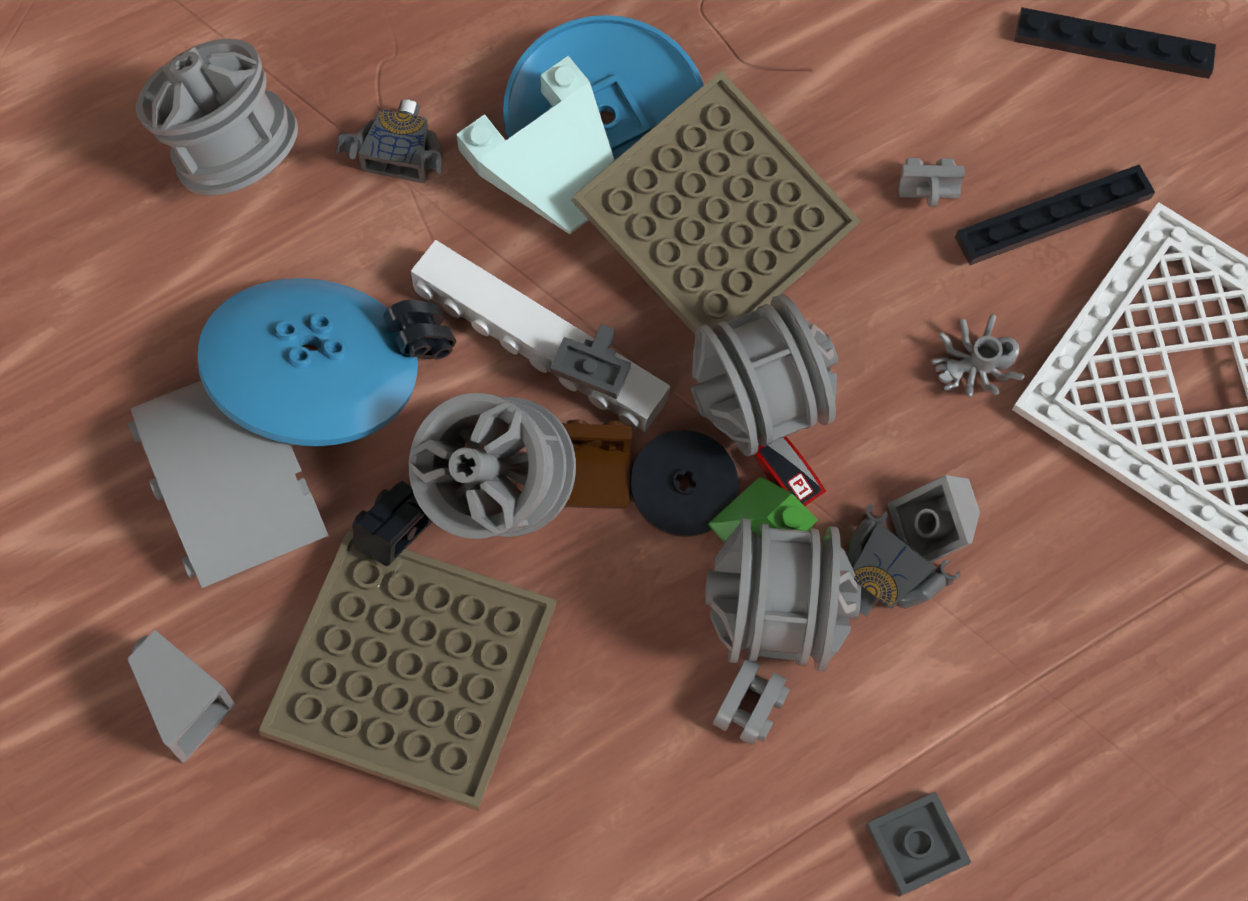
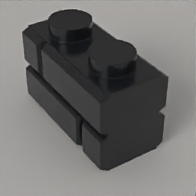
[352,481,432,567]

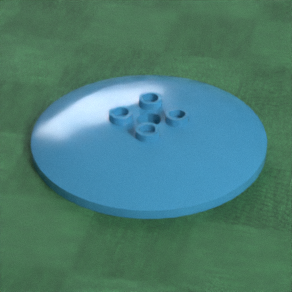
[503,15,704,160]
[197,278,418,446]

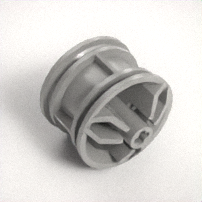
[136,39,298,196]
[691,294,838,456]
[409,393,576,539]
[705,518,861,672]

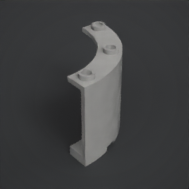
[128,381,329,588]

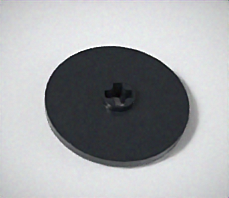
[630,430,739,537]

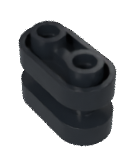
[383,300,456,360]

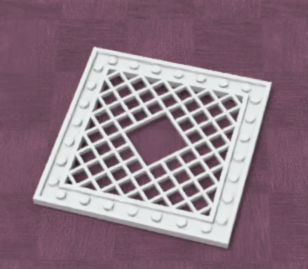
[1012,202,1248,564]

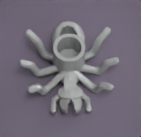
[931,314,1025,397]

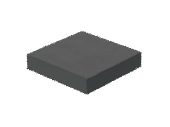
[865,792,972,897]

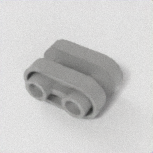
[713,658,790,745]

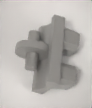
[898,158,965,207]

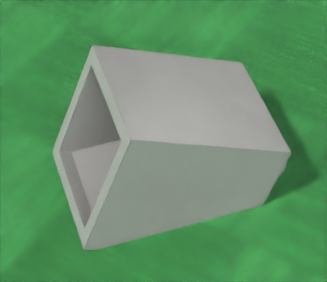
[128,630,236,763]

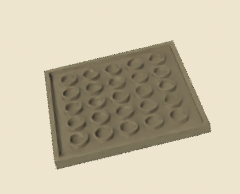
[571,71,861,334]
[259,530,557,811]

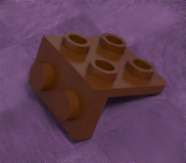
[562,420,632,509]

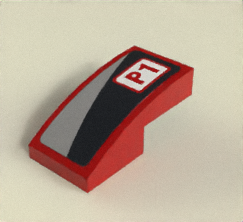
[754,436,827,506]

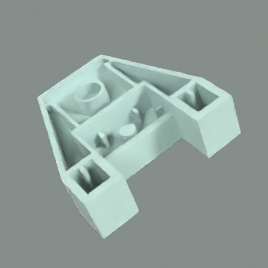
[456,56,615,234]

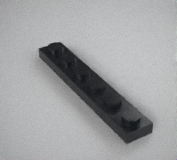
[1014,7,1216,79]
[955,164,1155,265]

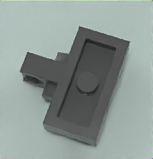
[550,324,631,399]

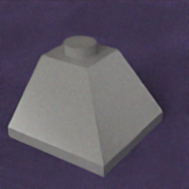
[887,475,980,563]

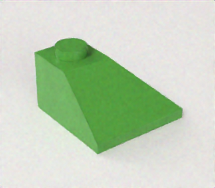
[708,477,818,543]

